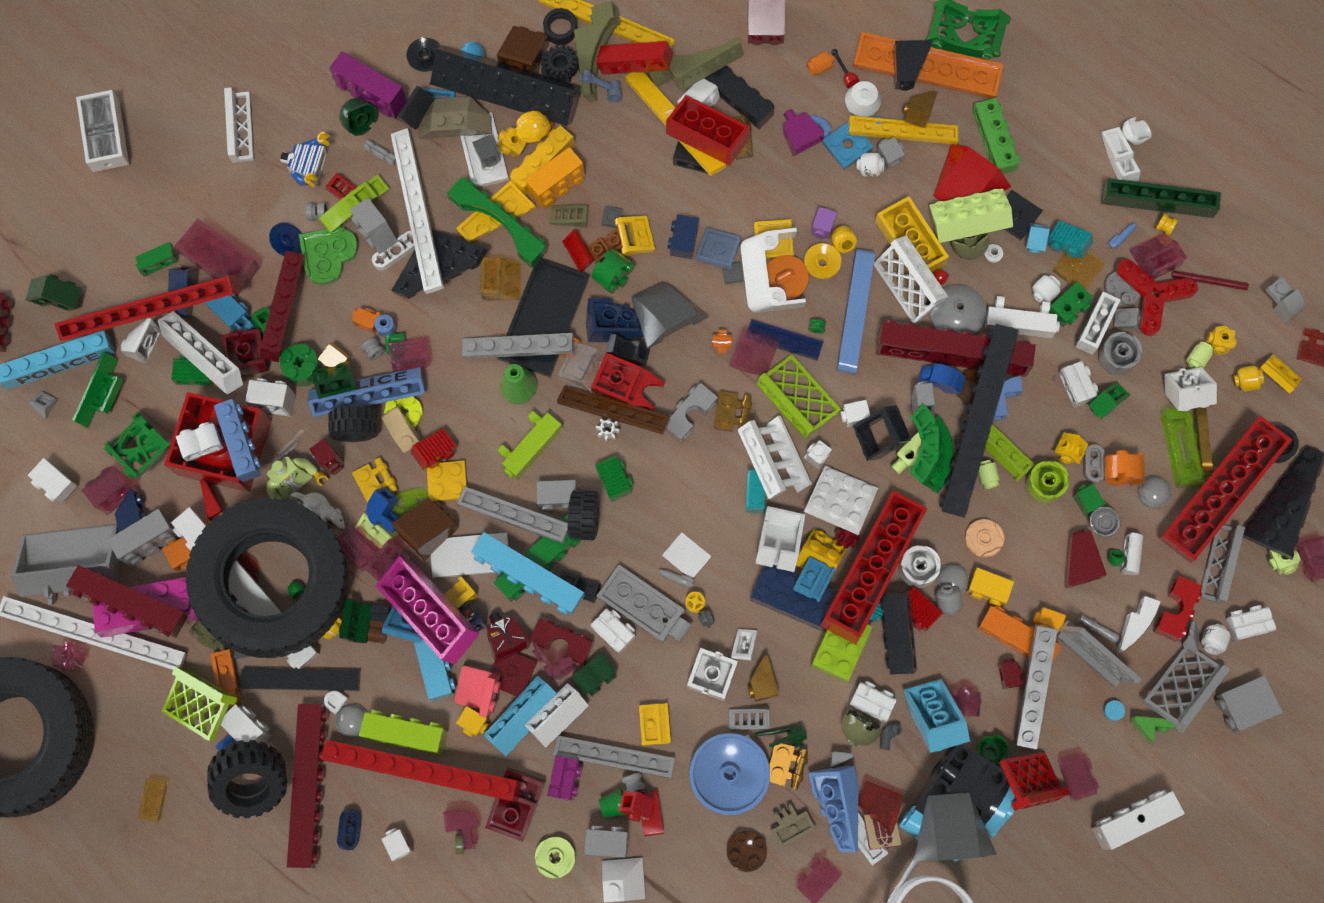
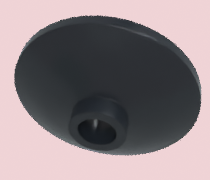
[406,38,441,72]

